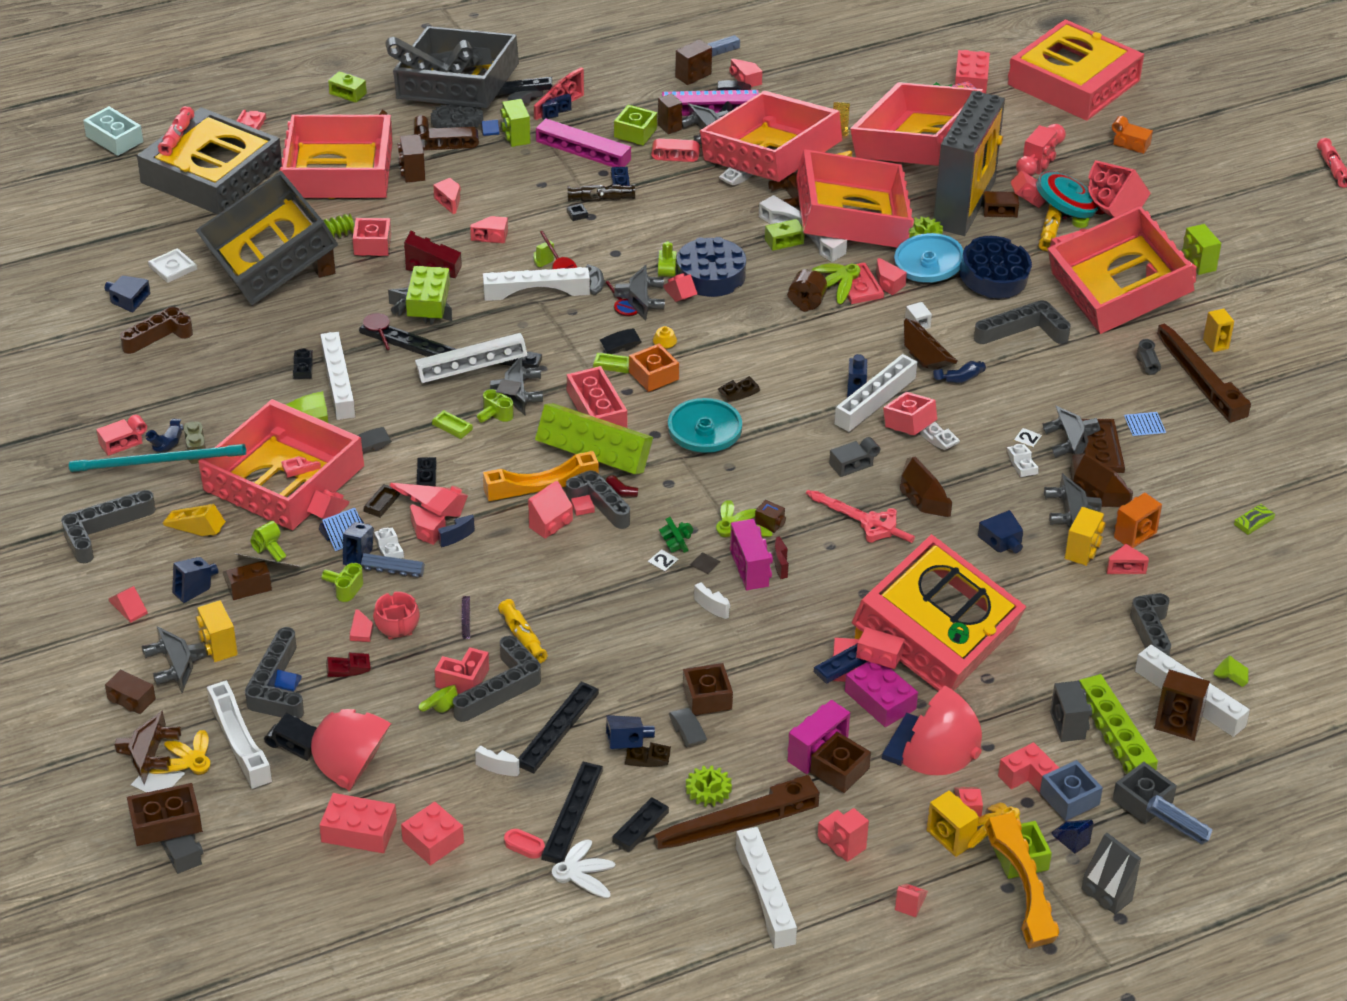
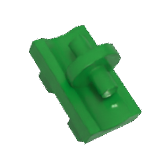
[659,517,693,553]

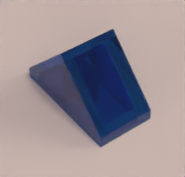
[1051,820,1094,854]

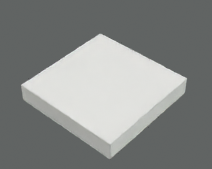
[148,248,197,283]

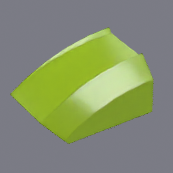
[286,391,328,423]

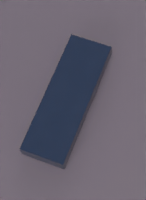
[813,643,868,684]
[882,713,919,766]

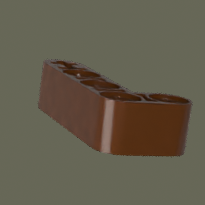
[414,115,479,150]
[120,307,193,354]

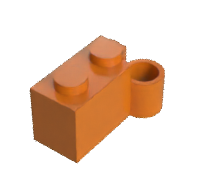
[1112,116,1153,154]

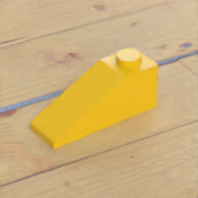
[163,504,226,536]

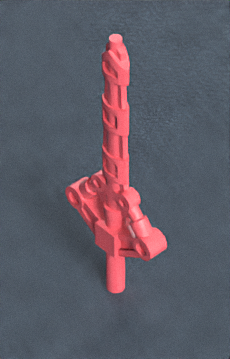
[806,490,915,543]

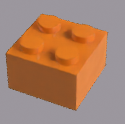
[629,343,679,392]
[1114,492,1162,548]

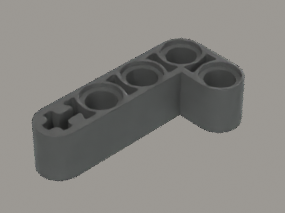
[566,470,630,529]
[1130,593,1171,656]

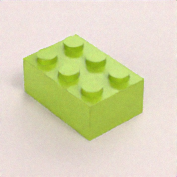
[406,266,450,318]

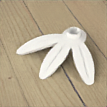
[552,840,615,898]

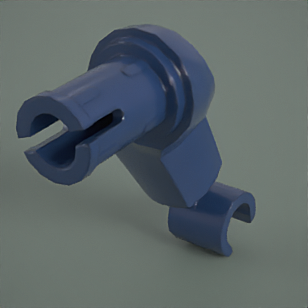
[933,361,986,384]
[145,418,184,453]

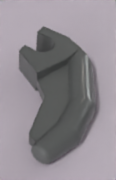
[586,264,605,295]

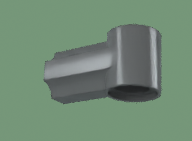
[1136,339,1161,375]

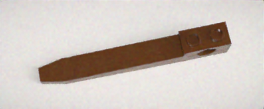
[1157,323,1251,423]
[654,775,820,849]

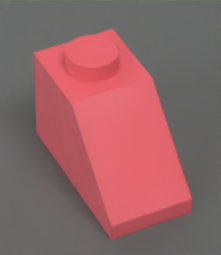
[433,178,461,214]
[876,258,907,295]
[410,504,446,545]
[954,787,983,817]

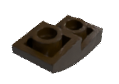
[718,376,760,401]
[624,742,671,767]

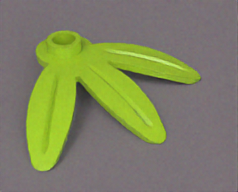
[812,263,860,304]
[716,500,773,538]

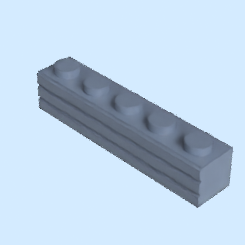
[708,35,740,56]
[361,553,425,578]
[1146,795,1212,845]

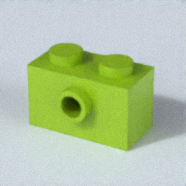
[328,71,367,103]

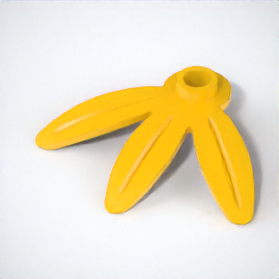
[149,730,210,775]
[967,802,1020,848]

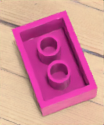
[730,519,773,591]
[845,661,918,728]
[787,700,850,775]

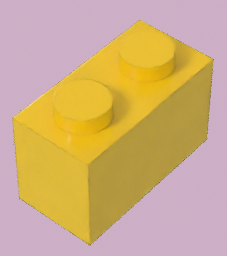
[1203,308,1234,352]

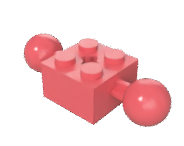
[1016,124,1066,176]

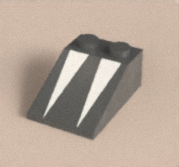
[1081,833,1141,914]

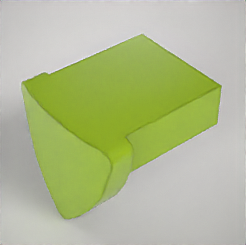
[533,240,554,267]
[1213,655,1248,687]

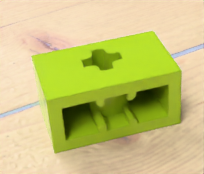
[765,219,805,251]

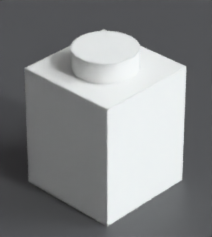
[905,302,932,329]

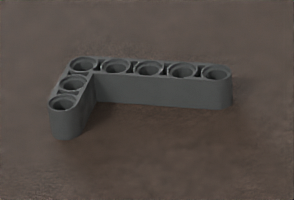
[385,37,473,73]
[974,300,1071,344]
[61,490,156,564]
[245,627,304,719]
[453,635,541,722]

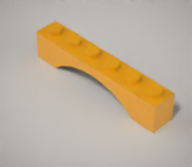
[483,451,599,502]
[984,812,1059,949]

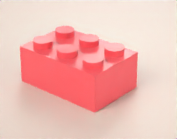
[955,50,990,93]
[320,793,397,854]

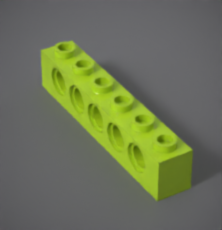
[1079,674,1158,774]

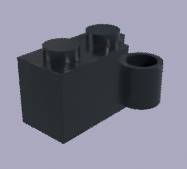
[264,713,317,761]

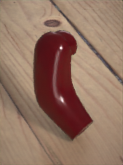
[605,475,638,497]

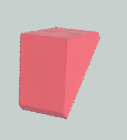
[1107,544,1149,574]
[109,586,148,623]
[895,884,928,917]

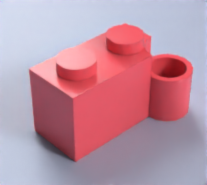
[96,415,147,456]

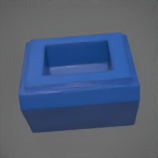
[481,120,500,136]
[275,670,302,692]

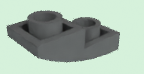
[508,90,544,103]
[357,427,392,453]
[669,708,707,747]

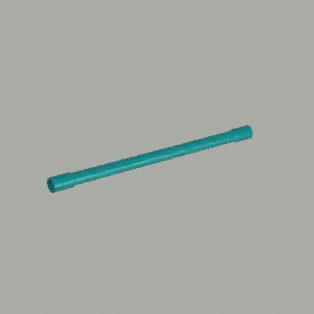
[69,444,247,472]

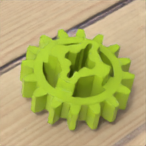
[909,216,943,238]
[686,765,732,807]

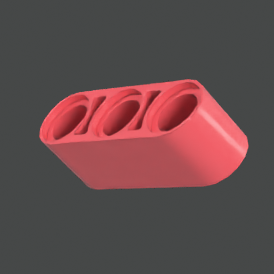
[651,139,700,162]

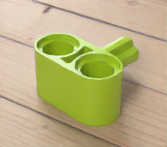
[658,241,677,277]
[476,389,514,423]
[250,521,286,562]
[321,563,363,602]

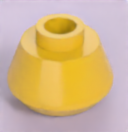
[653,326,677,349]

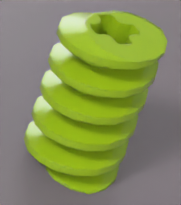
[323,214,355,239]

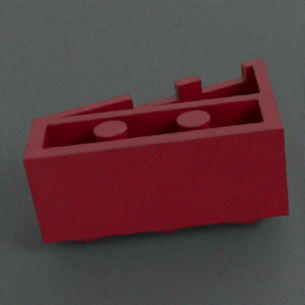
[404,230,462,278]

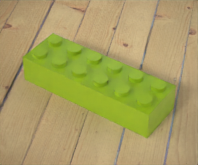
[535,403,653,474]

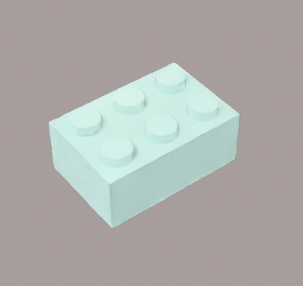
[83,106,143,156]

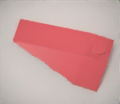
[534,67,584,120]
[390,483,468,517]

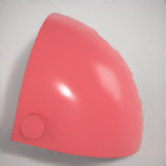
[1088,160,1151,218]
[902,686,982,775]
[311,709,391,791]

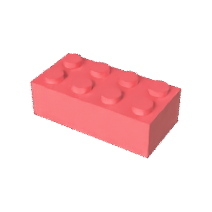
[567,366,627,428]

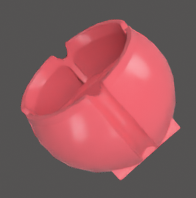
[373,591,420,640]

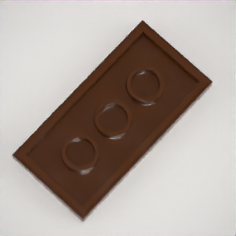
[1081,419,1125,473]

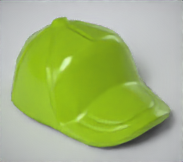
[419,685,458,713]

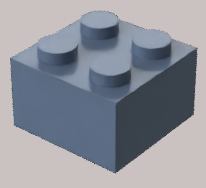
[1040,760,1103,821]

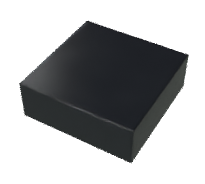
[567,204,588,221]

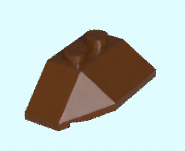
[904,318,958,368]
[1070,453,1133,507]
[900,456,952,517]

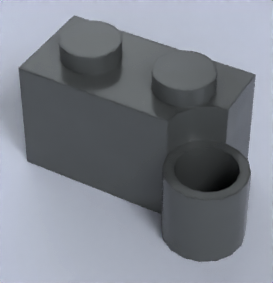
[829,437,881,477]

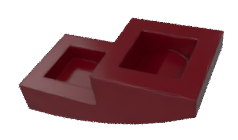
[774,536,789,579]
[326,652,371,677]

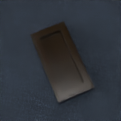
[363,484,400,518]

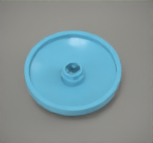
[894,233,963,282]

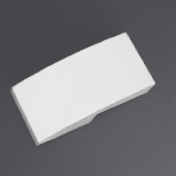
[719,167,753,185]
[920,422,960,450]
[1007,444,1038,477]
[374,528,404,559]
[694,582,730,619]
[475,746,520,776]

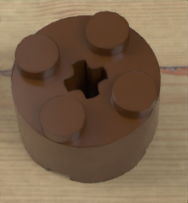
[787,269,827,312]

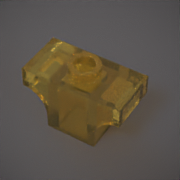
[833,102,850,136]

